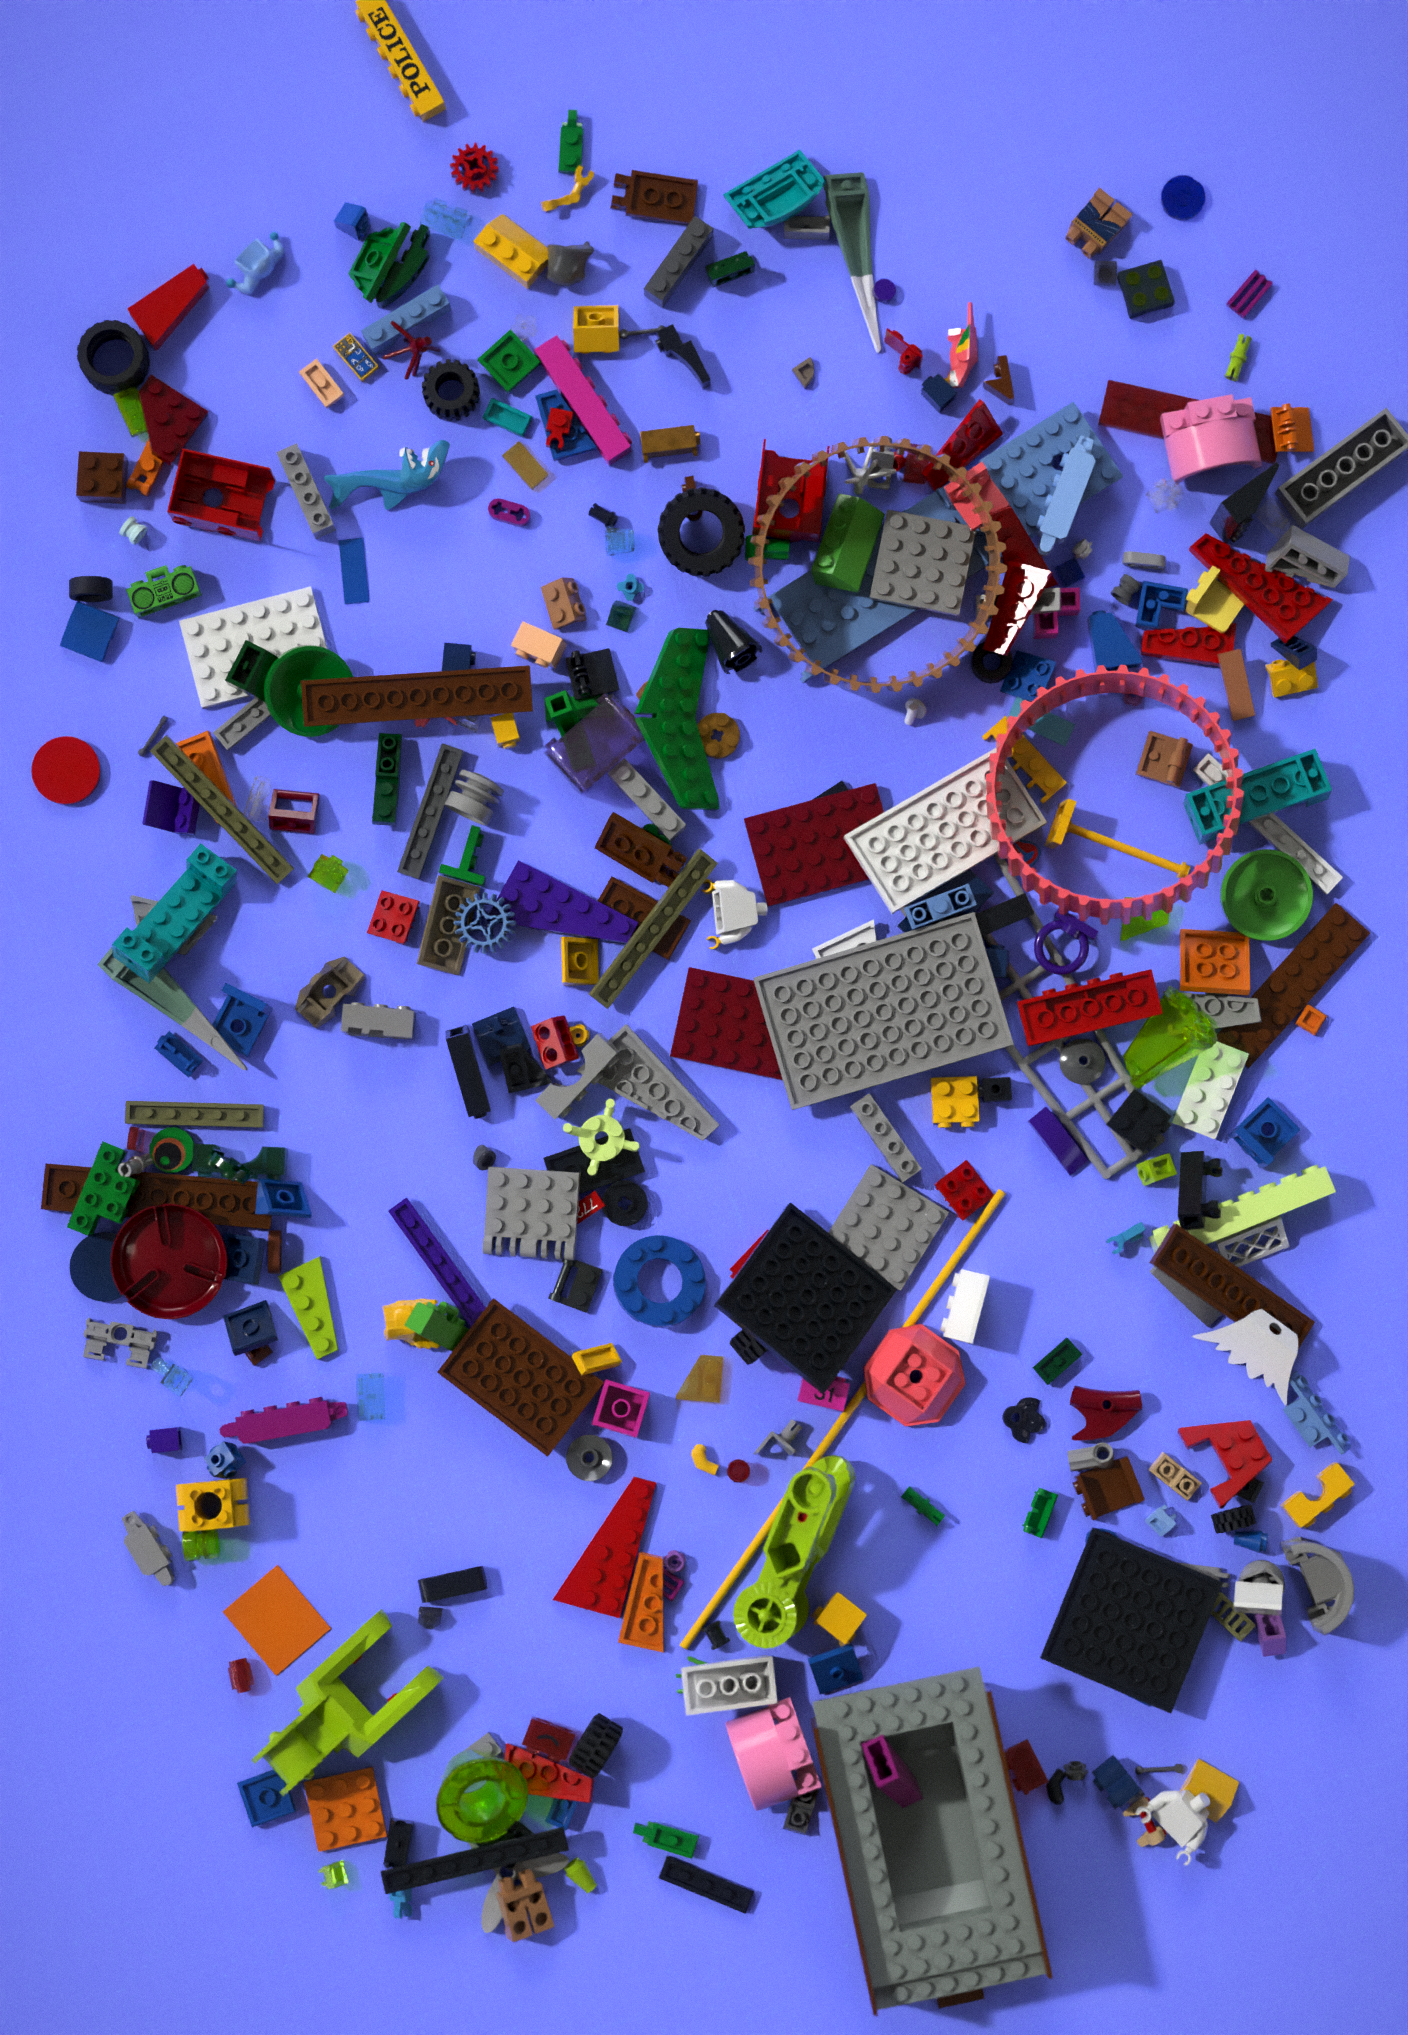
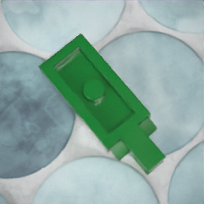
[558,109,583,174]
[632,1821,699,1859]

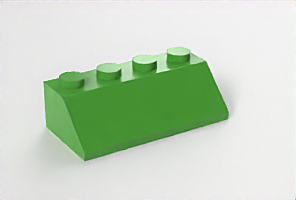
[811,493,885,592]

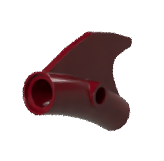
[1069,1385,1142,1441]

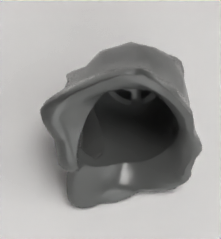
[547,241,594,286]

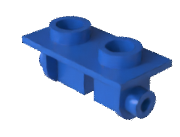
[154,1031,204,1078]

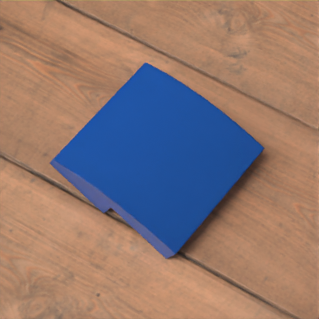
[60,601,120,662]

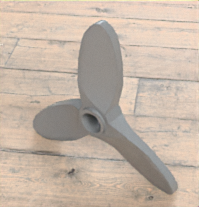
[464,1821,569,1933]

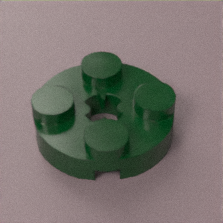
[206,1149,252,1185]

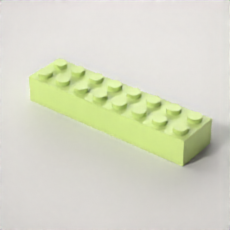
[1148,1164,1336,1253]

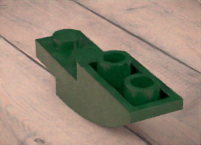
[375,224,431,309]
[372,733,402,826]

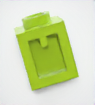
[1136,1153,1177,1186]

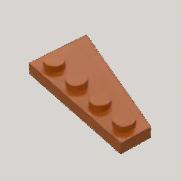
[176,730,237,824]
[618,1552,663,1653]

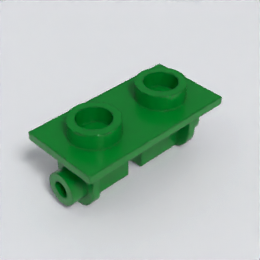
[1022,1488,1058,1538]

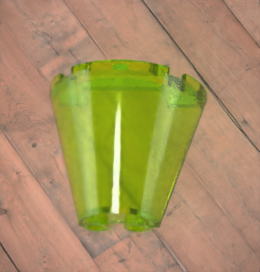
[1123,985,1217,1089]

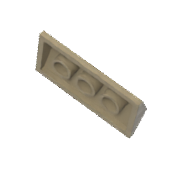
[416,875,481,976]

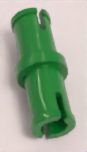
[901,1486,946,1527]

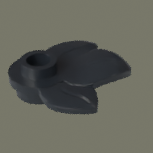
[1002,1397,1046,1443]

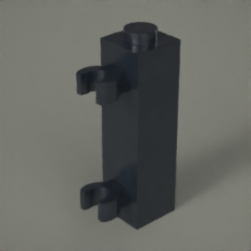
[1178,1151,1223,1230]

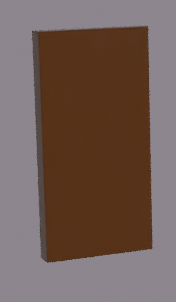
[598,876,691,961]

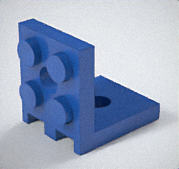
[212,982,273,1057]
[1228,1097,1301,1168]

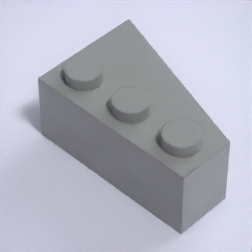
[1265,525,1350,588]

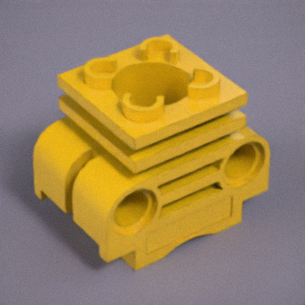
[176,1478,251,1532]

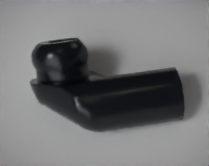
[1046,1768,1066,1805]

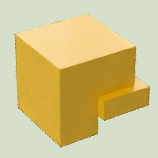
[811,1592,867,1646]

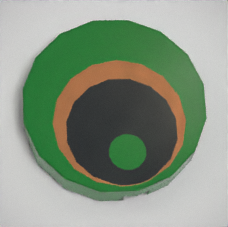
[149,1127,196,1173]

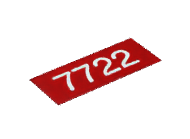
[577,1191,605,1224]

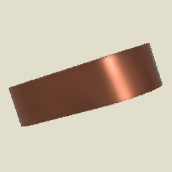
[268,1230,282,1274]

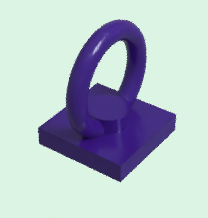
[1034,908,1099,975]

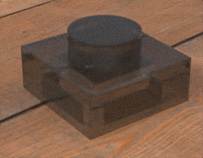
[1093,261,1117,286]

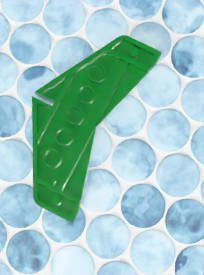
[634,628,719,811]

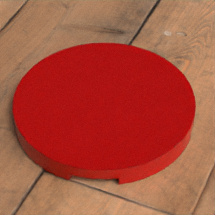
[31,736,100,804]

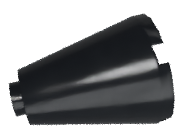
[705,610,762,674]

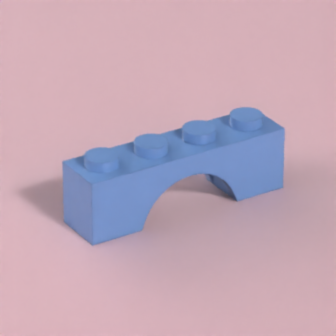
[361,284,452,356]

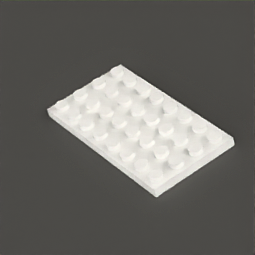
[843,748,1047,914]

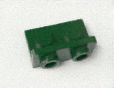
[705,251,755,288]

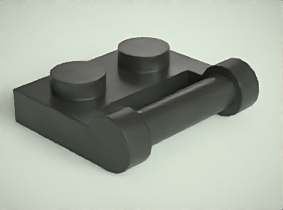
[548,1256,603,1313]

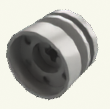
[444,770,504,826]

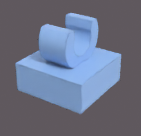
[1144,1505,1176,1537]

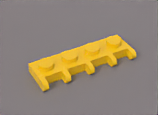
[982,716,1067,804]

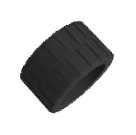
[77,320,150,395]

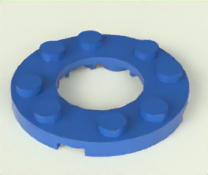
[613,1235,706,1328]

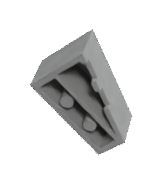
[341,1002,416,1040]

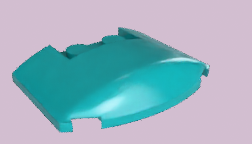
[723,149,826,229]

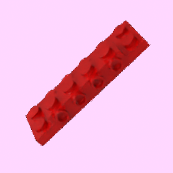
[1016,969,1163,1047]

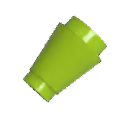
[564,1857,597,1893]

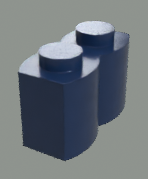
[1092,1755,1145,1812]

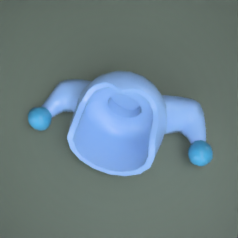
[226,232,285,295]

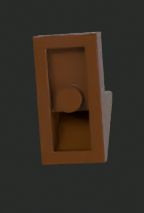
[982,355,1014,405]

